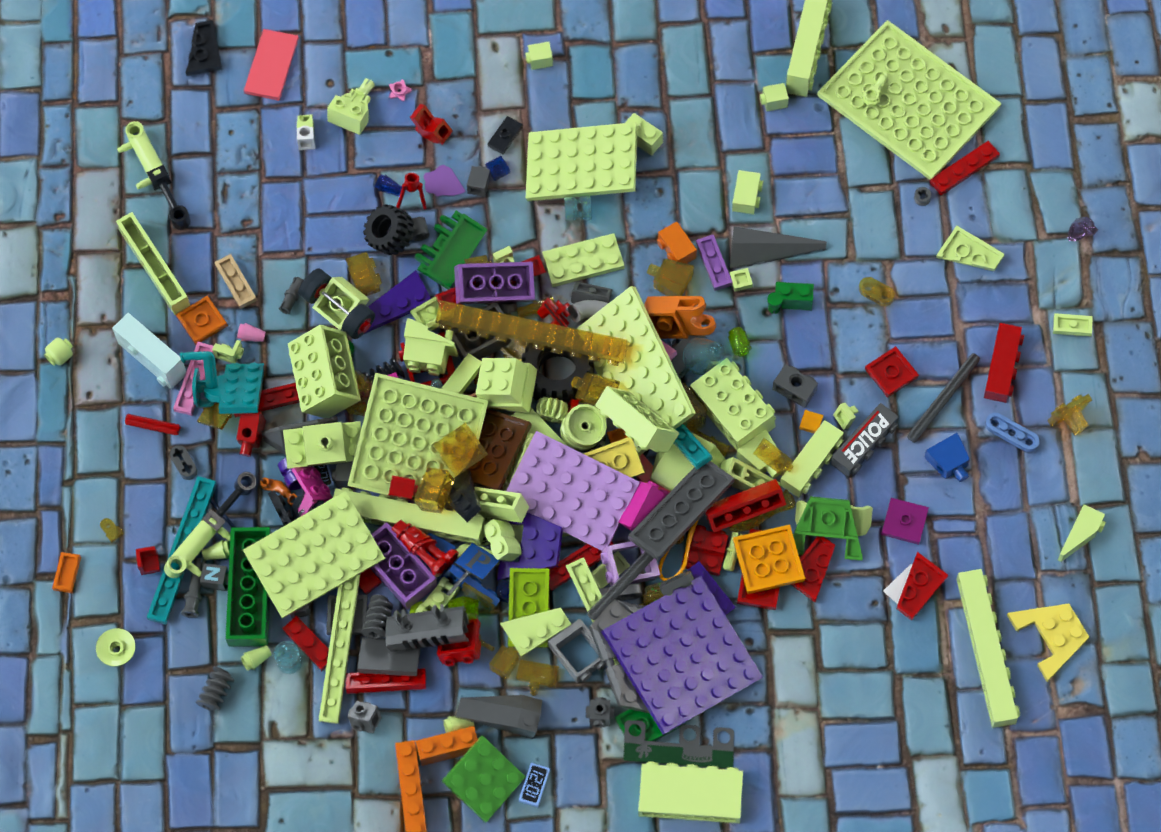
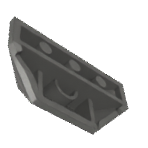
[261,416,338,455]

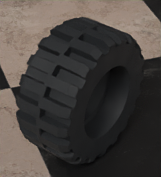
[521,330,594,404]

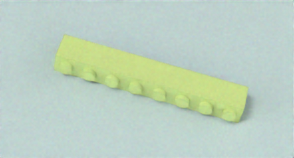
[333,488,487,545]
[956,569,1020,728]

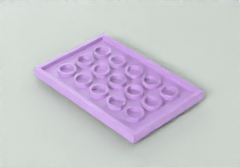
[506,431,640,551]

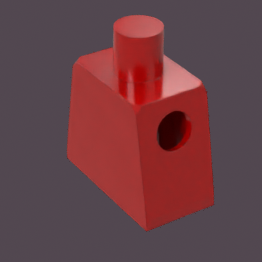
[236,412,266,457]

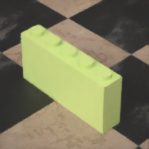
[638,762,743,823]

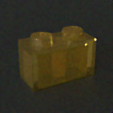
[346,252,382,296]
[414,467,455,514]

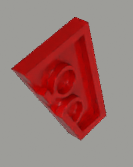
[790,536,835,603]
[896,552,948,621]

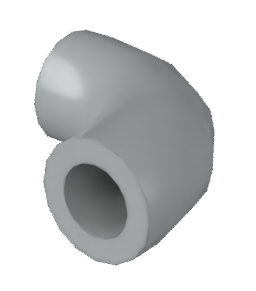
[568,300,608,322]

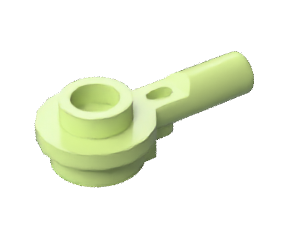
[862,75,887,106]

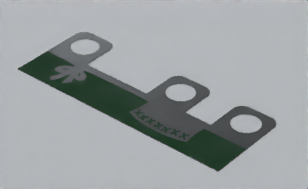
[623,720,734,769]

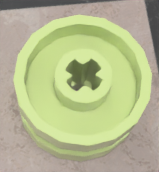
[560,404,607,451]

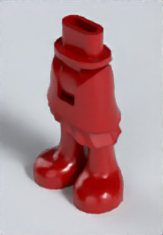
[391,520,459,577]

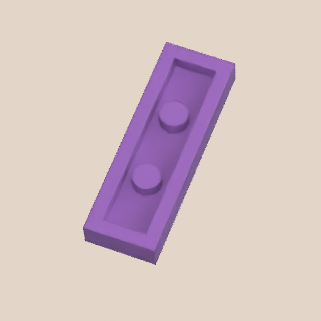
[696,234,733,291]

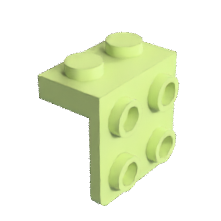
[410,297,458,331]

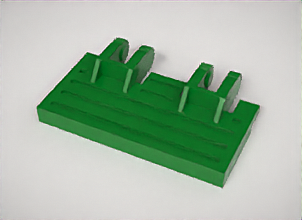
[414,210,488,290]

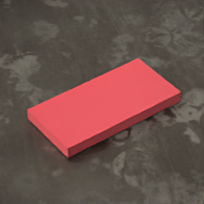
[244,29,299,101]

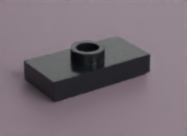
[487,116,523,155]

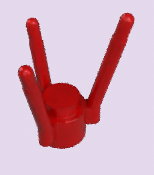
[396,173,427,210]

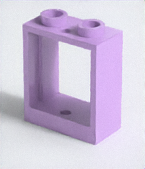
[601,541,660,587]

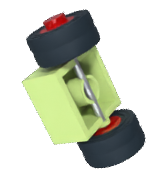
[298,268,375,339]

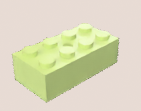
[595,386,679,453]

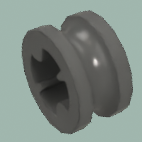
[914,187,931,206]

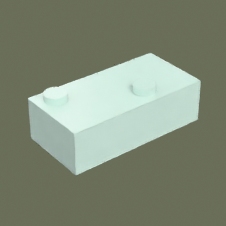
[112,313,187,390]

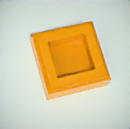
[799,410,823,433]

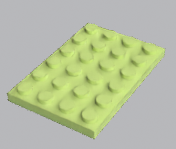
[526,122,637,201]
[243,491,385,619]

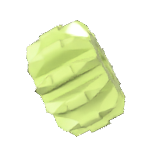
[536,397,569,423]

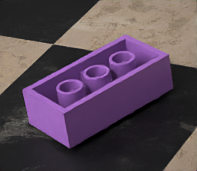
[454,262,535,304]
[371,522,437,610]

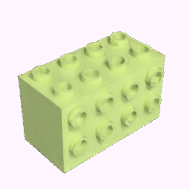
[288,325,361,418]
[690,358,776,451]

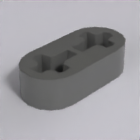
[170,445,197,480]

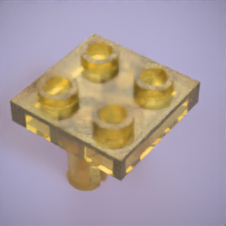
[1047,394,1092,436]

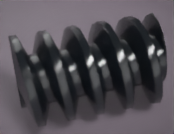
[362,358,405,393]

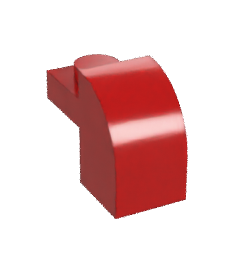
[410,104,453,145]

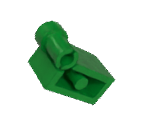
[767,282,814,314]

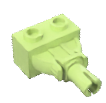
[327,79,375,135]

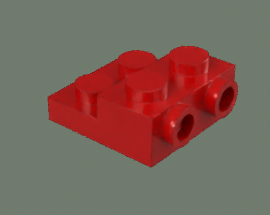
[681,525,729,576]
[437,618,481,666]

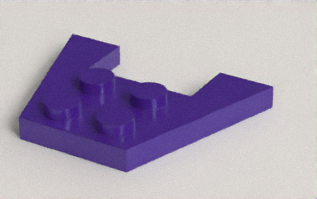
[497,512,563,582]

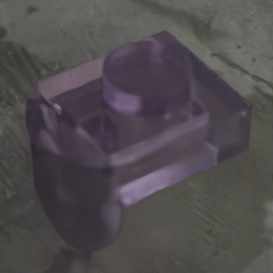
[1068,216,1098,241]

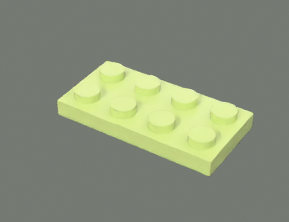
[542,233,624,287]

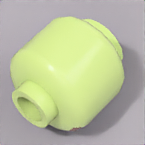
[44,338,73,366]

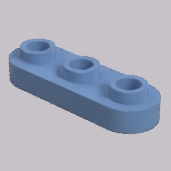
[985,413,1039,452]

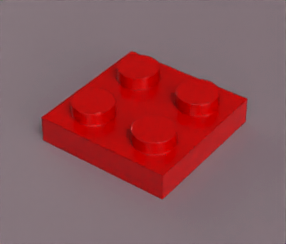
[865,346,919,398]

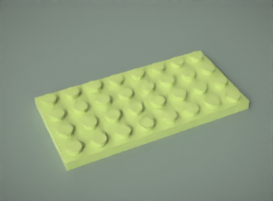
[576,286,696,455]

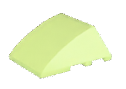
[650,432,726,491]

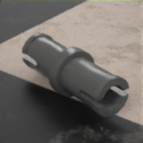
[279,277,304,314]

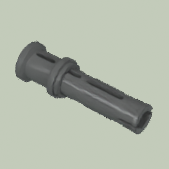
[181,558,207,618]

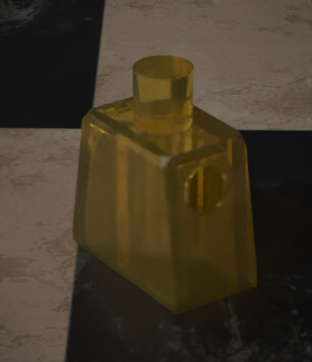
[647,259,694,296]
[571,373,620,411]

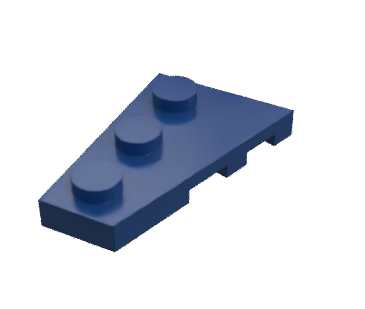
[441,564,500,609]

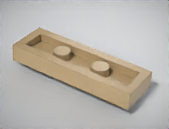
[214,254,257,309]

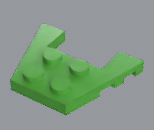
[793,496,863,560]

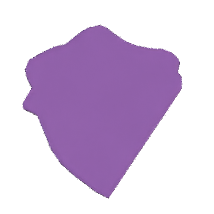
[424,165,466,197]

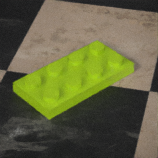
[508,568,549,648]

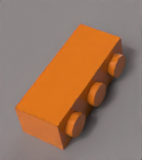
[416,726,478,766]

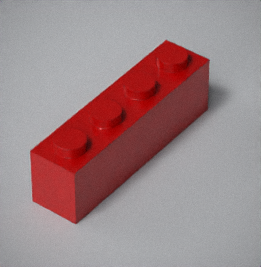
[984,323,1024,403]
[705,479,787,533]

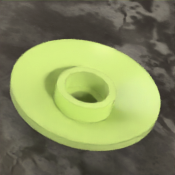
[96,628,136,667]

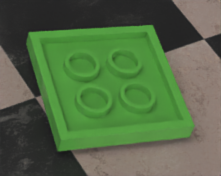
[442,736,525,822]

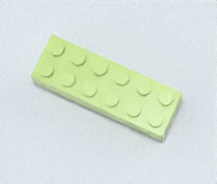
[786,0,832,97]

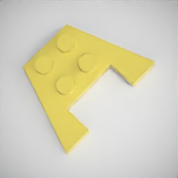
[1007,603,1089,682]

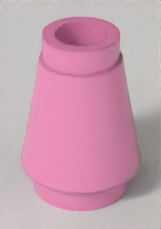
[237,323,266,342]

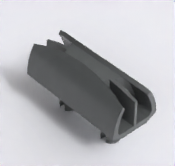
[385,604,470,652]

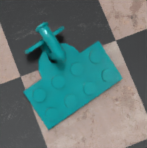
[180,351,265,414]

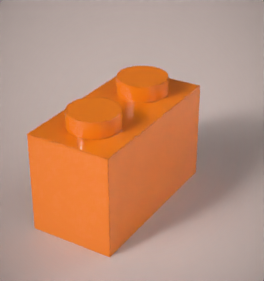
[657,222,697,269]

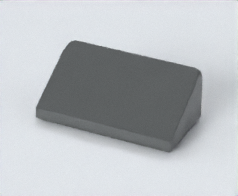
[571,281,613,303]

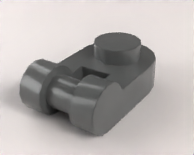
[659,571,694,596]

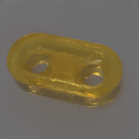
[859,277,895,306]

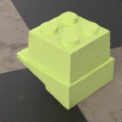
[403,318,458,376]
[476,358,537,413]

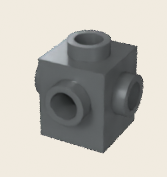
[586,697,614,728]
[348,701,382,733]

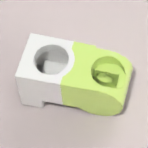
[297,114,315,150]

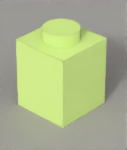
[525,42,553,70]
[760,83,788,111]

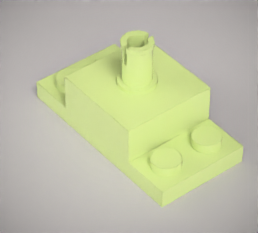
[283,421,361,469]

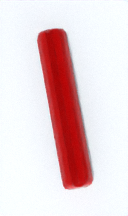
[125,414,181,435]

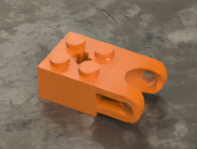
[644,296,717,339]

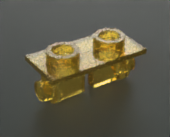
[753,438,794,476]

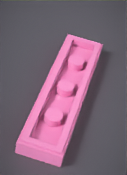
[173,342,213,416]

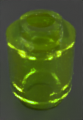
[728,327,752,357]

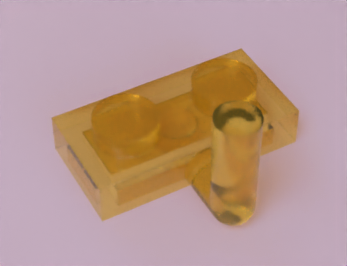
[516,659,559,696]

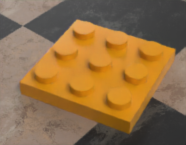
[733,524,805,594]

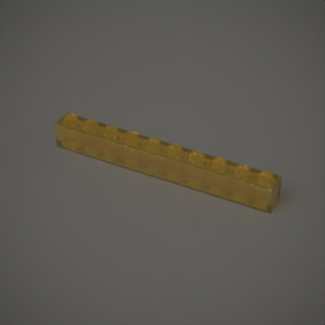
[435,300,629,366]

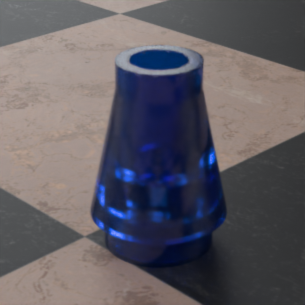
[374,174,402,197]

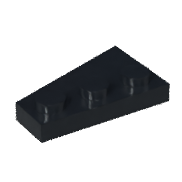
[185,20,222,76]

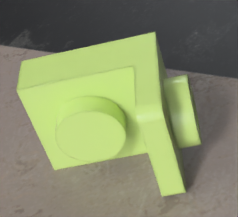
[212,340,244,363]

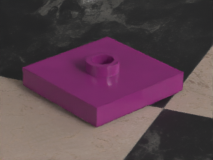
[881,498,929,545]

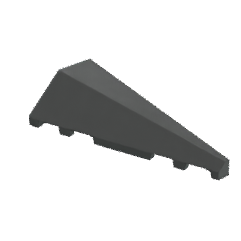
[730,227,827,269]

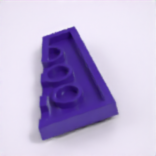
[364,270,431,334]

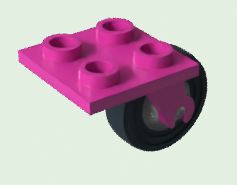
[292,467,333,520]

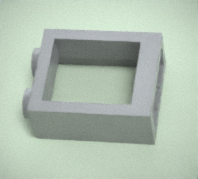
[548,619,607,683]

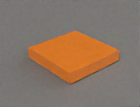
[176,295,228,345]

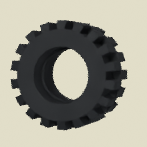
[363,204,415,255]

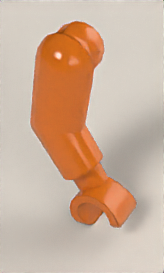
[260,477,298,507]

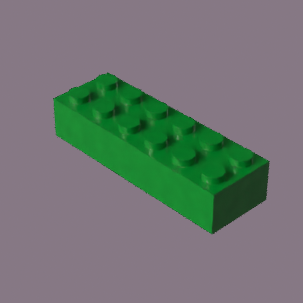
[225,527,272,647]

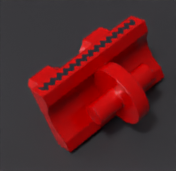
[537,297,570,331]

